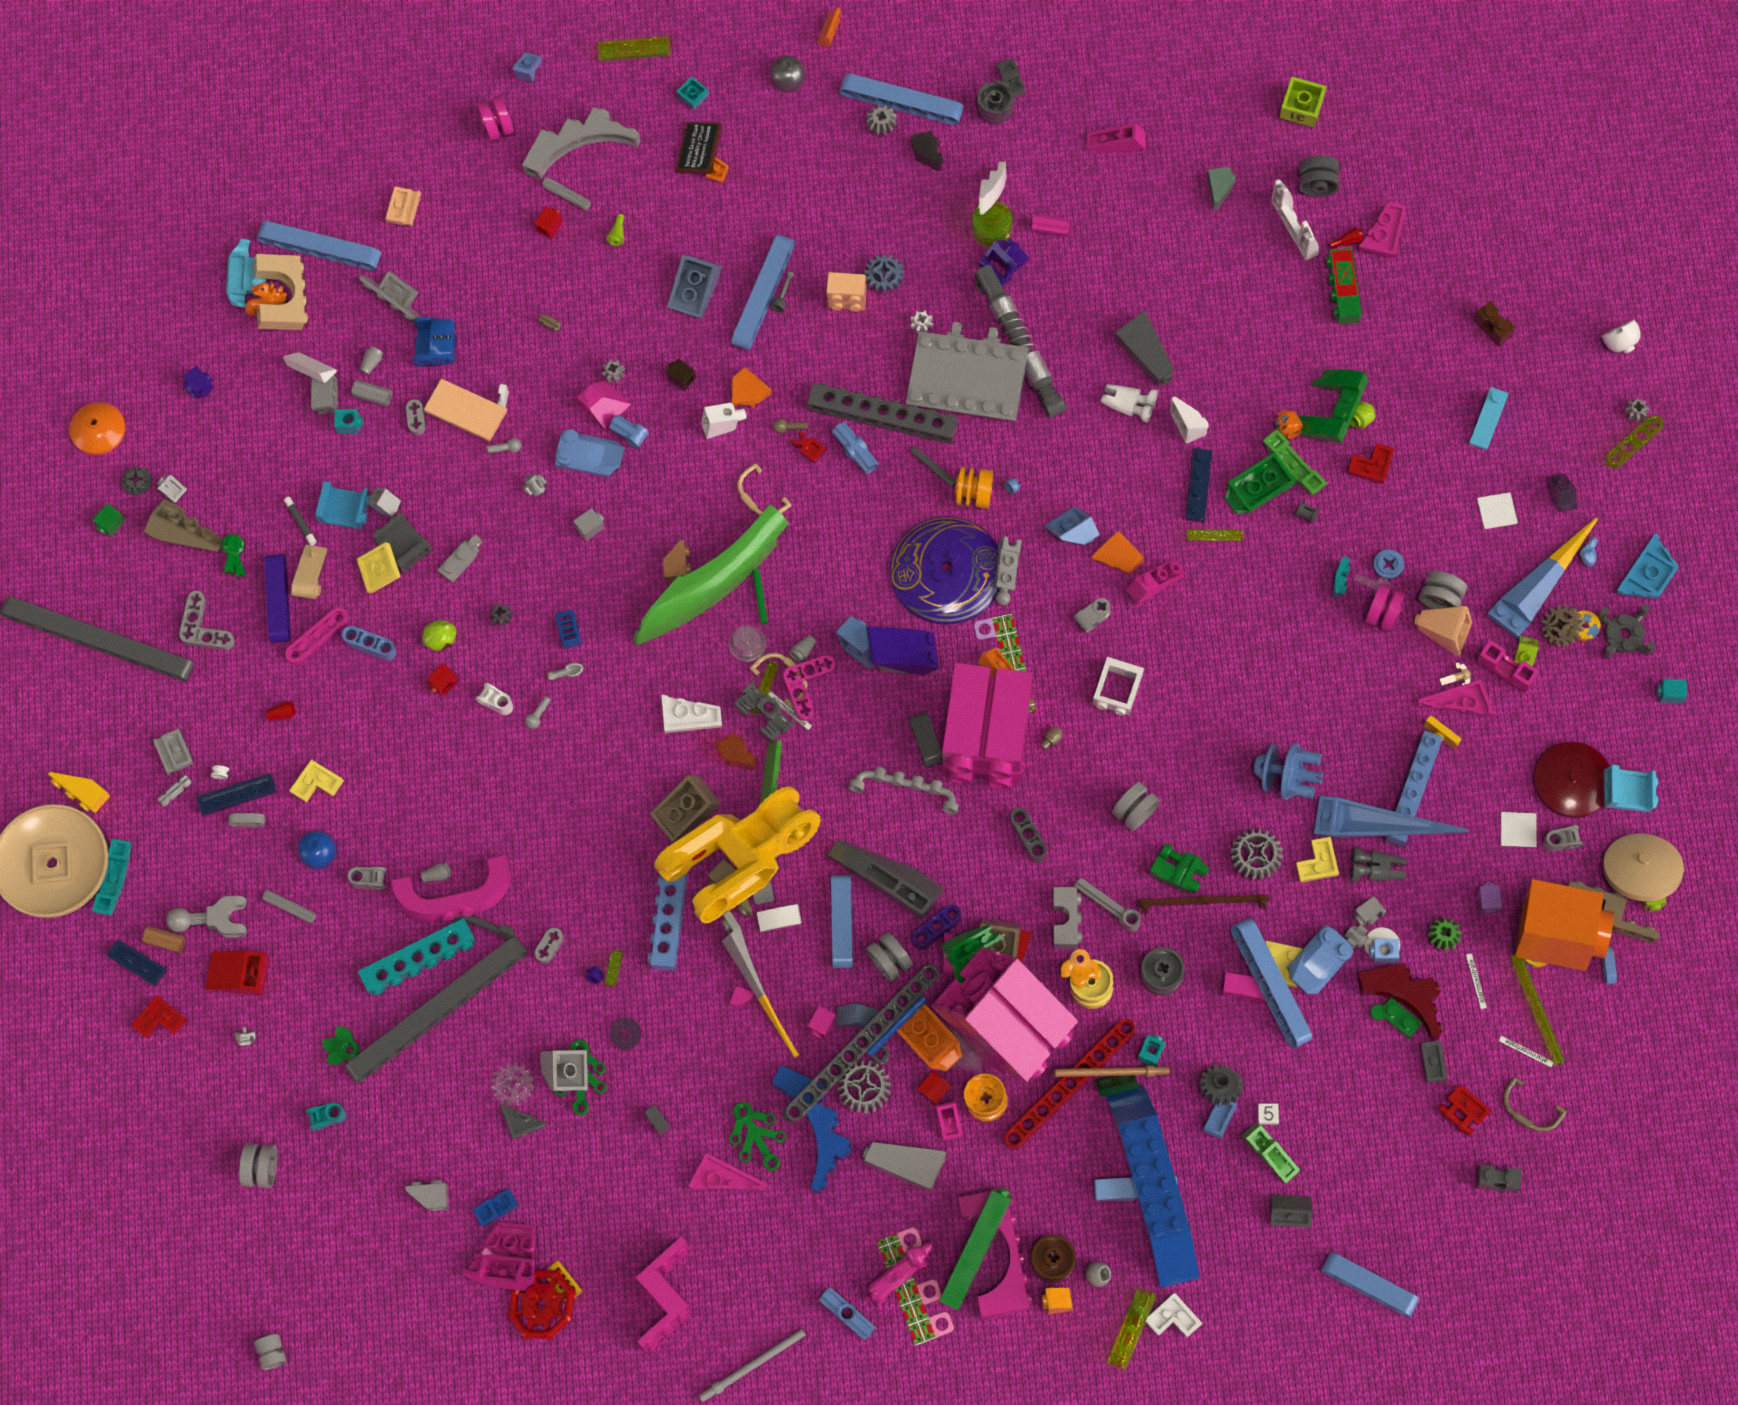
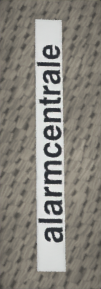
[768,692,812,730]
[1466,953,1487,1009]
[1499,1036,1554,1067]

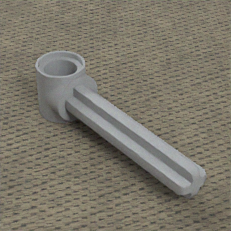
[1075,878,1140,932]

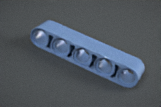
[831,875,853,969]
[1321,1252,1420,1318]

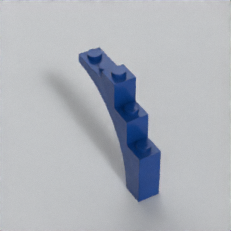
[772,1065,853,1195]

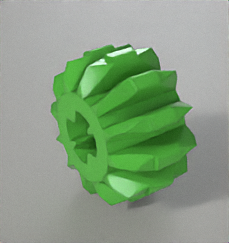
[1428,917,1462,951]

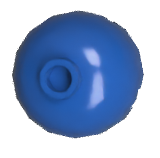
[297,830,337,870]

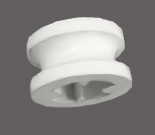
[211,765,229,780]

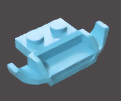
[226,239,266,308]

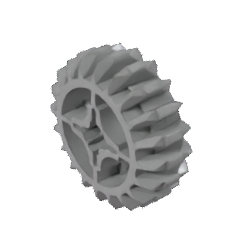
[1230,828,1283,880]
[837,1060,891,1114]

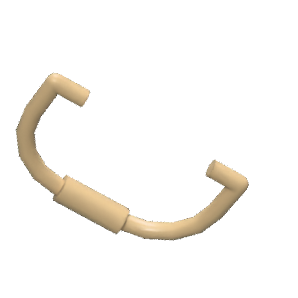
[737,464,791,515]
[750,653,808,708]

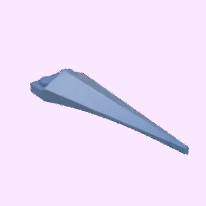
[1314,796,1469,838]

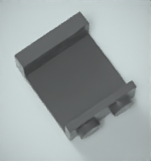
[372,512,432,574]

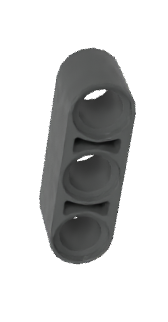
[908,711,943,768]
[1010,808,1046,863]

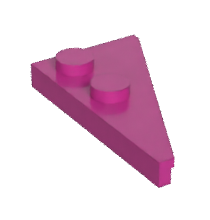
[688,1153,768,1190]

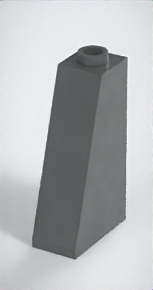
[1115,311,1173,387]

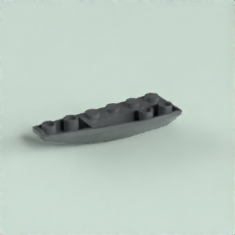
[827,840,945,921]

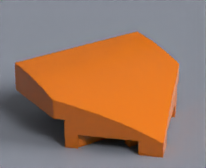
[730,367,772,408]

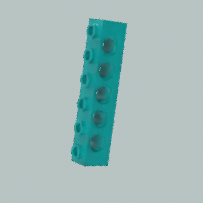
[358,918,476,996]

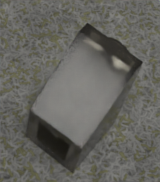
[911,131,944,171]

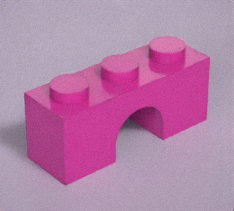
[1477,640,1539,693]

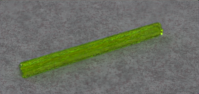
[1511,955,1565,1066]

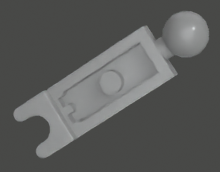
[994,536,1021,605]

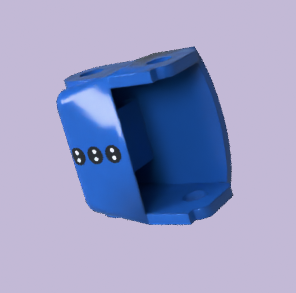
[413,317,456,367]

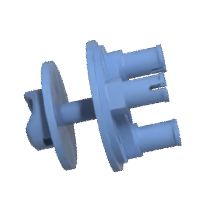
[1254,743,1324,801]

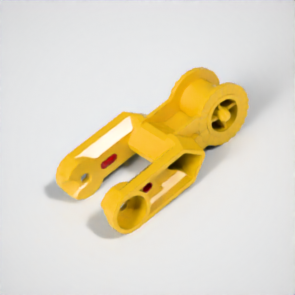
[654,786,821,923]

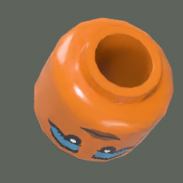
[1275,410,1303,439]

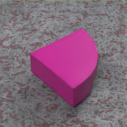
[729,986,755,1007]

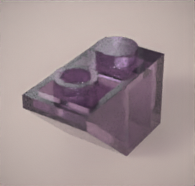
[1547,473,1577,512]

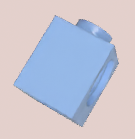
[1369,939,1399,963]

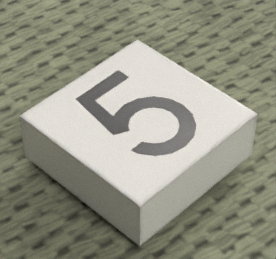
[1258,1104,1279,1125]

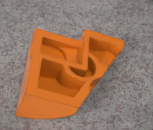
[1091,531,1144,574]

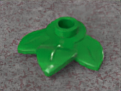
[321,1026,360,1065]

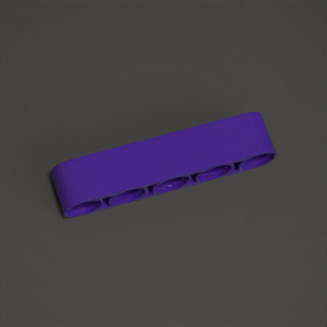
[264,553,290,643]

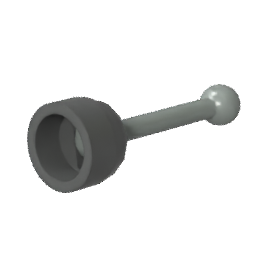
[770,271,794,313]

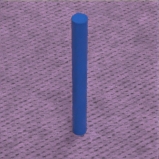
[866,995,928,1056]

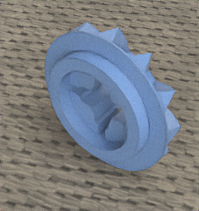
[1373,550,1404,579]

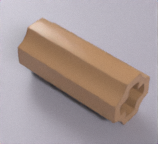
[142,926,186,953]

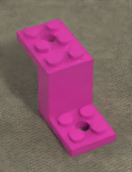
[636,1236,692,1352]

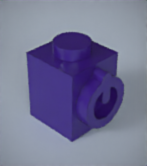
[182,366,214,399]

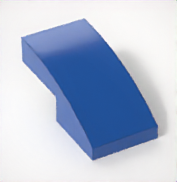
[473,1188,520,1227]

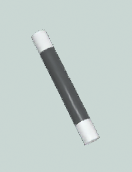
[284,497,317,546]

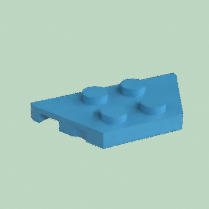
[1616,533,1679,599]

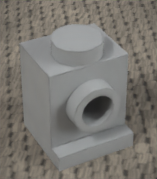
[1353,896,1386,926]

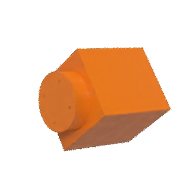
[1515,879,1614,971]

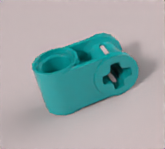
[306,1102,346,1131]

